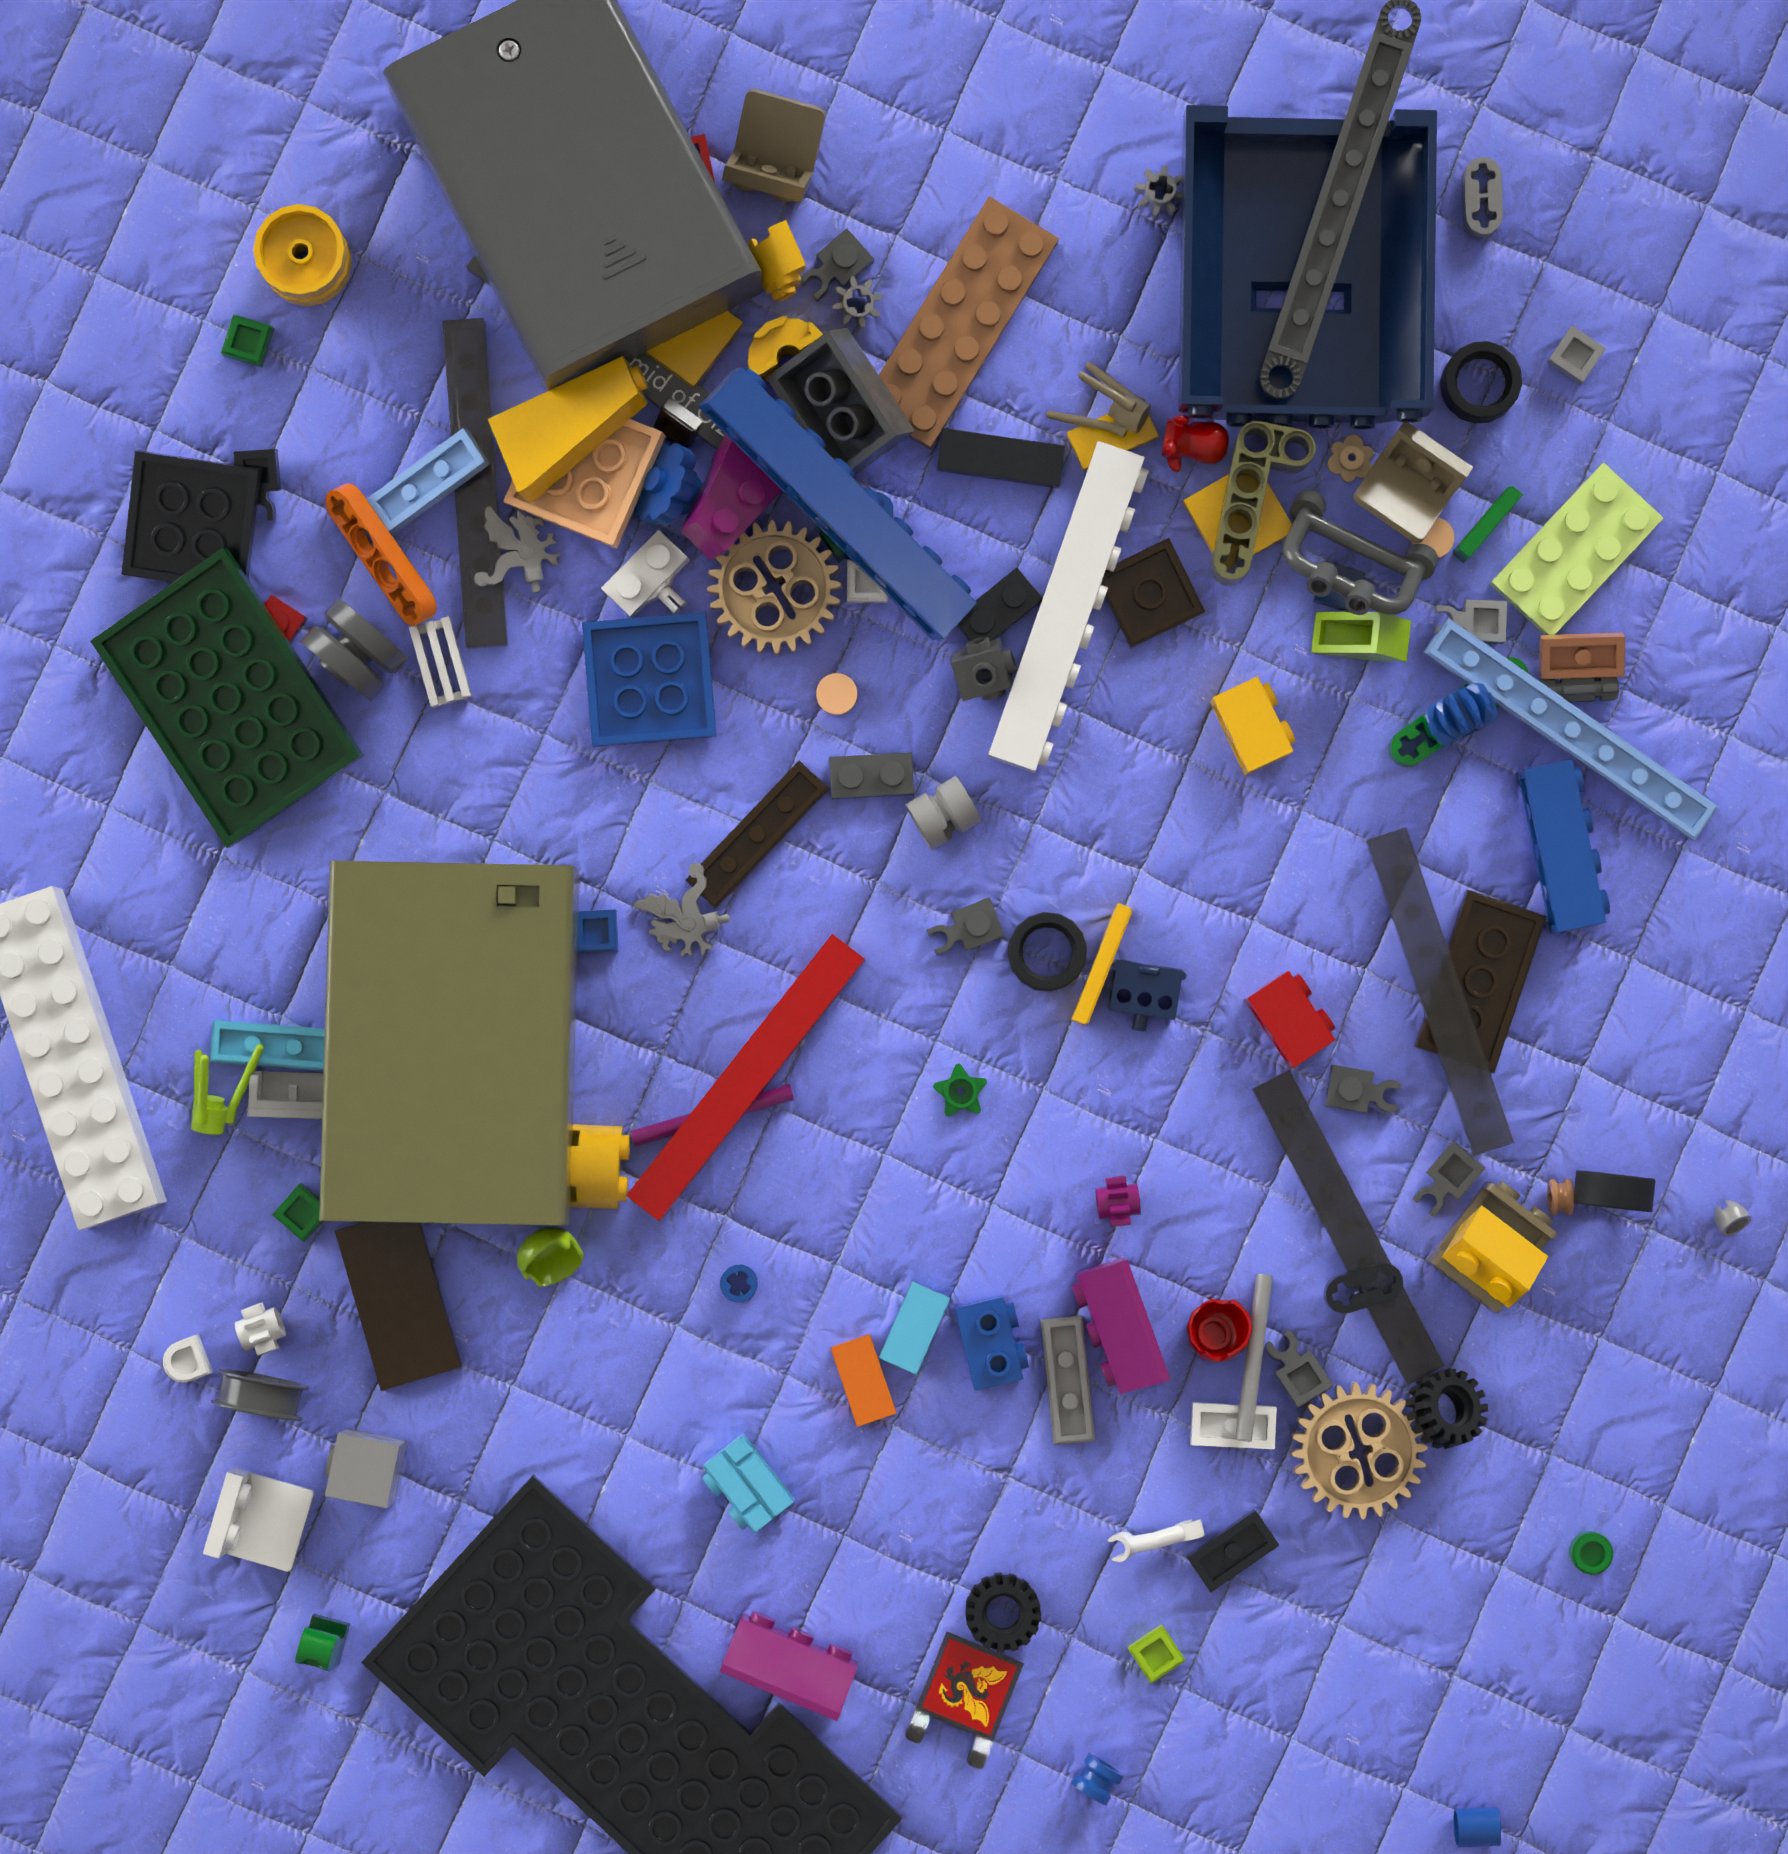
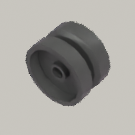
[300,598,408,702]

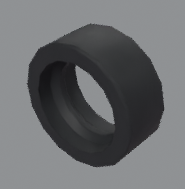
[1440,341,1522,424]
[1008,912,1087,992]
[1573,1170,1656,1212]

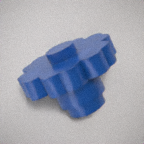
[634,443,703,526]

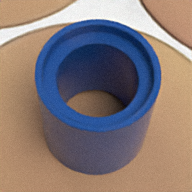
[1453,1807,1501,1847]

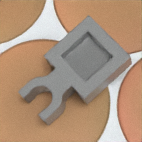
[1434,599,1507,644]

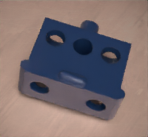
[1108,959,1186,1032]

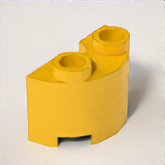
[747,220,806,302]
[748,316,823,382]
[570,1124,630,1209]

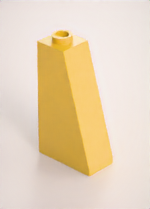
[488,356,648,502]

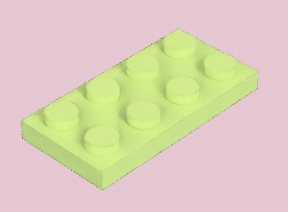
[1489,462,1664,635]

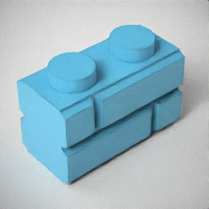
[702,1433,794,1533]

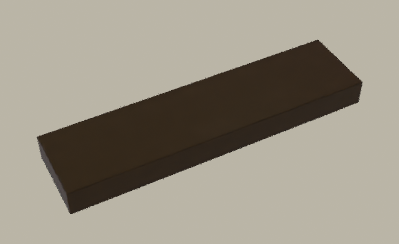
[685,760,829,909]

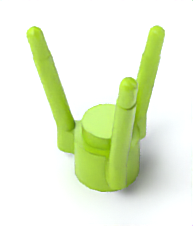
[191,1044,264,1135]

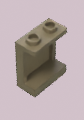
[1426,1181,1558,1313]

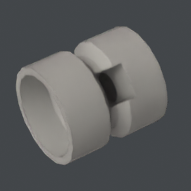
[905,776,982,851]

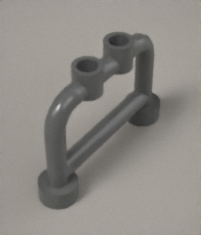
[1283,490,1438,615]

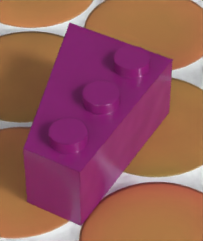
[681,434,782,560]

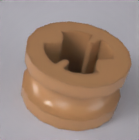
[1547,1179,1574,1216]

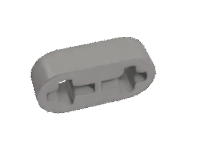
[1462,157,1503,239]

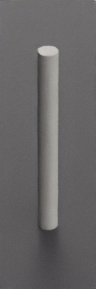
[1235,1274,1273,1442]

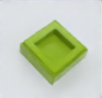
[1127,1624,1186,1684]

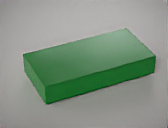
[1453,486,1523,563]

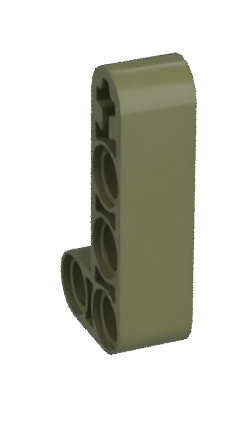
[1211,421,1316,586]

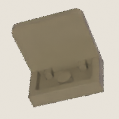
[722,88,826,203]
[1353,423,1473,543]

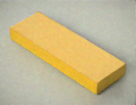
[1071,903,1132,1026]

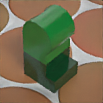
[295,1614,350,1672]

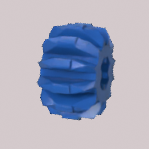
[1424,683,1499,745]

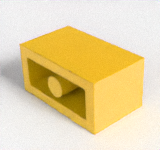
[1210,676,1296,776]
[1442,1205,1549,1308]

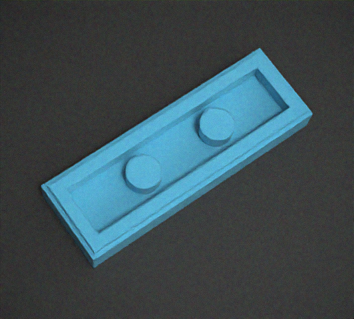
[210,1020,325,1070]

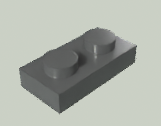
[829,752,914,800]

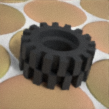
[1406,1368,1488,1449]
[965,1572,1041,1653]

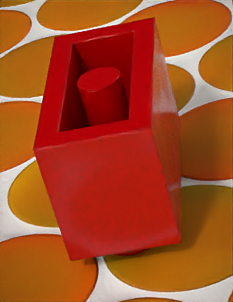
[1244,971,1336,1068]

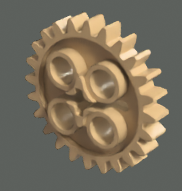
[707,520,842,656]
[1290,1382,1428,1519]

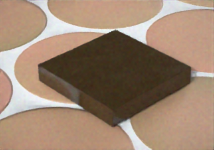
[1101,538,1205,649]

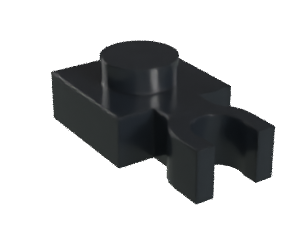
[234,449,281,521]

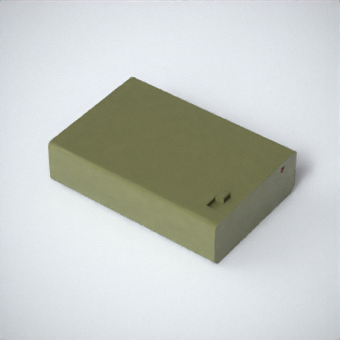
[319,861,579,1225]

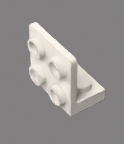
[203,1468,314,1572]

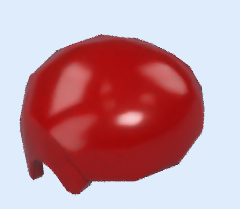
[1186,1299,1252,1362]

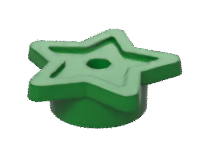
[933,1063,987,1117]

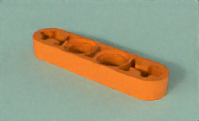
[325,483,437,626]

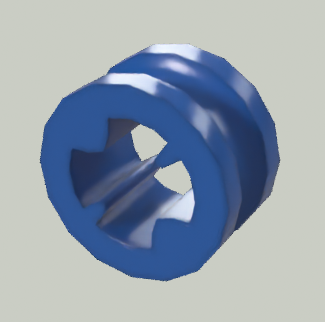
[720,1264,758,1302]

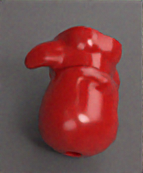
[1161,414,1229,472]

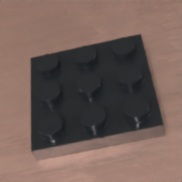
[121,450,261,582]

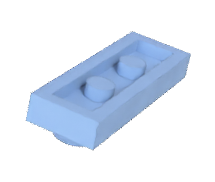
[367,428,490,535]

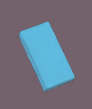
[879,1281,950,1375]

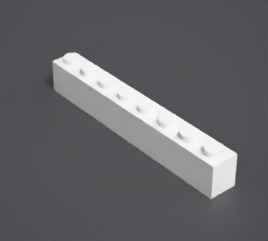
[988,441,1149,773]

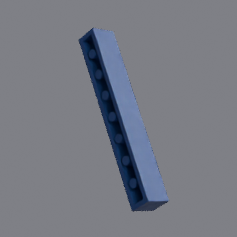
[698,367,977,640]

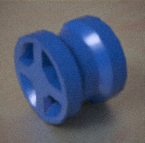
[1071,1753,1124,1805]

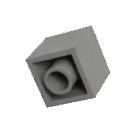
[325,1429,407,1508]

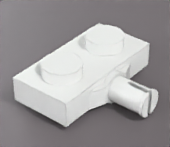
[601,530,690,618]

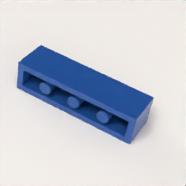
[1517,759,1610,934]

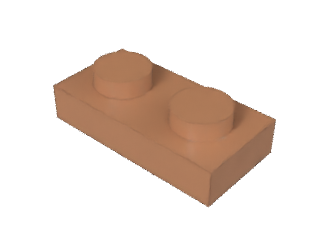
[1539,632,1625,679]

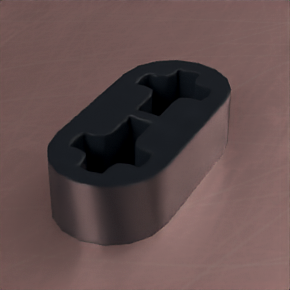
[1324,1263,1403,1314]

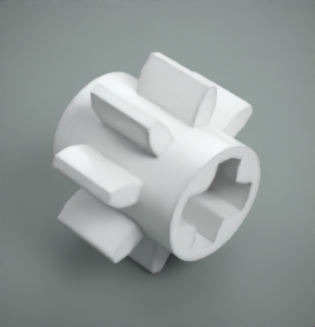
[235,1302,286,1356]

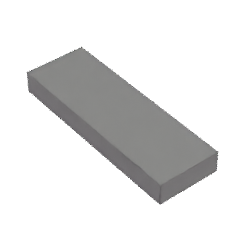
[1040,1315,1095,1445]

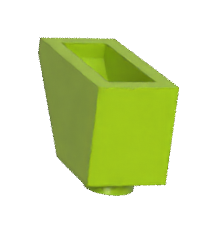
[1311,612,1411,662]

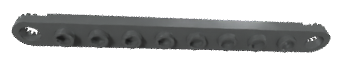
[1259,0,1421,399]

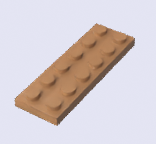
[879,196,1059,450]

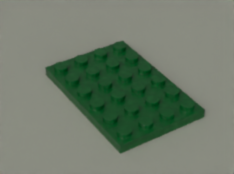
[90,548,364,848]

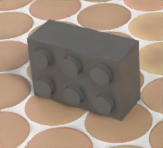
[767,327,915,475]

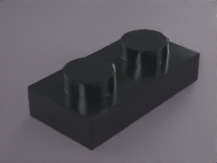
[957,568,1043,641]
[1186,1509,1279,1593]

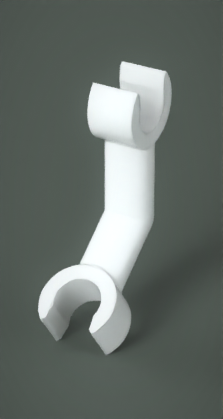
[1107,1519,1205,1562]

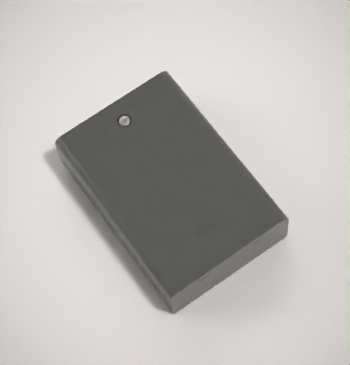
[383,0,763,391]

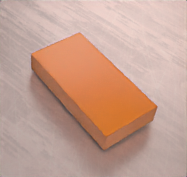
[830,1334,897,1427]

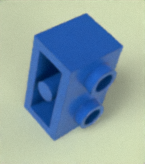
[954,1295,1029,1391]

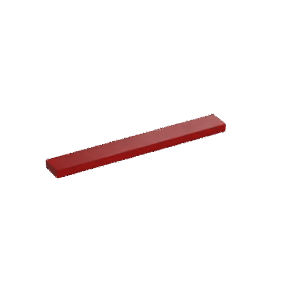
[626,934,865,1222]

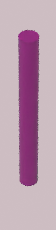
[630,1084,794,1147]

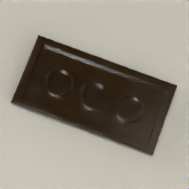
[1414,890,1547,1073]
[335,1222,462,1391]

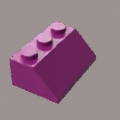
[1071,1257,1171,1394]
[719,1611,858,1721]

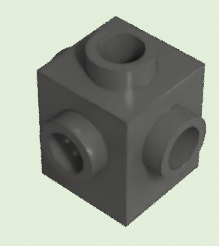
[951,637,1017,701]

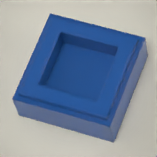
[577,910,618,953]

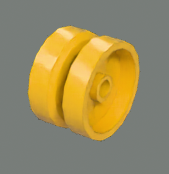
[253,204,353,307]

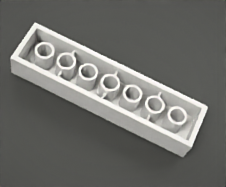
[0,886,167,1230]

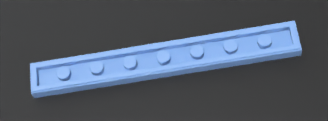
[1423,618,1719,841]

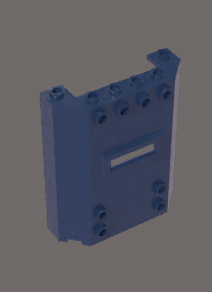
[1178,105,1437,429]

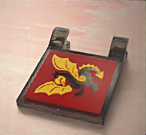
[905,1631,1024,1769]

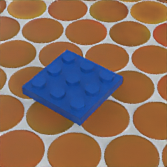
[582,612,717,747]

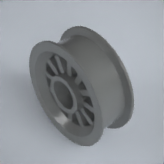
[211,1369,309,1421]

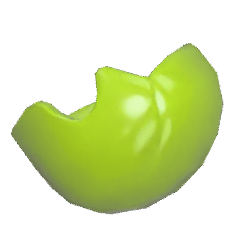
[517,1227,584,1287]

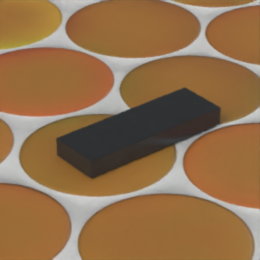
[937,428,1065,489]

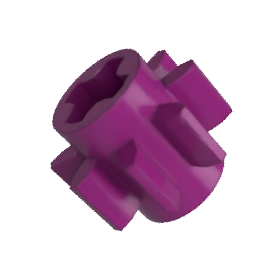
[1095,1176,1141,1227]

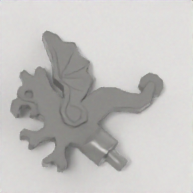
[474,506,561,593]
[633,863,730,956]

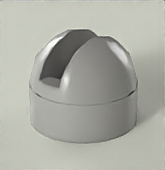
[1714,1200,1751,1237]

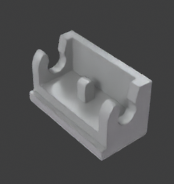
[247,1071,323,1119]

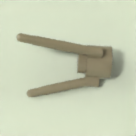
[1046,362,1151,438]

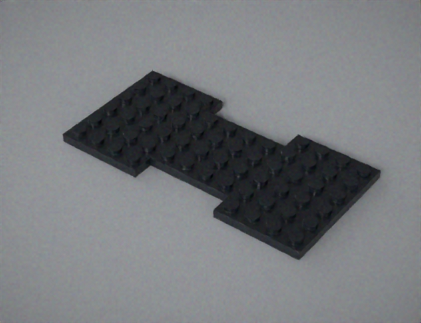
[361,1474,902,1854]

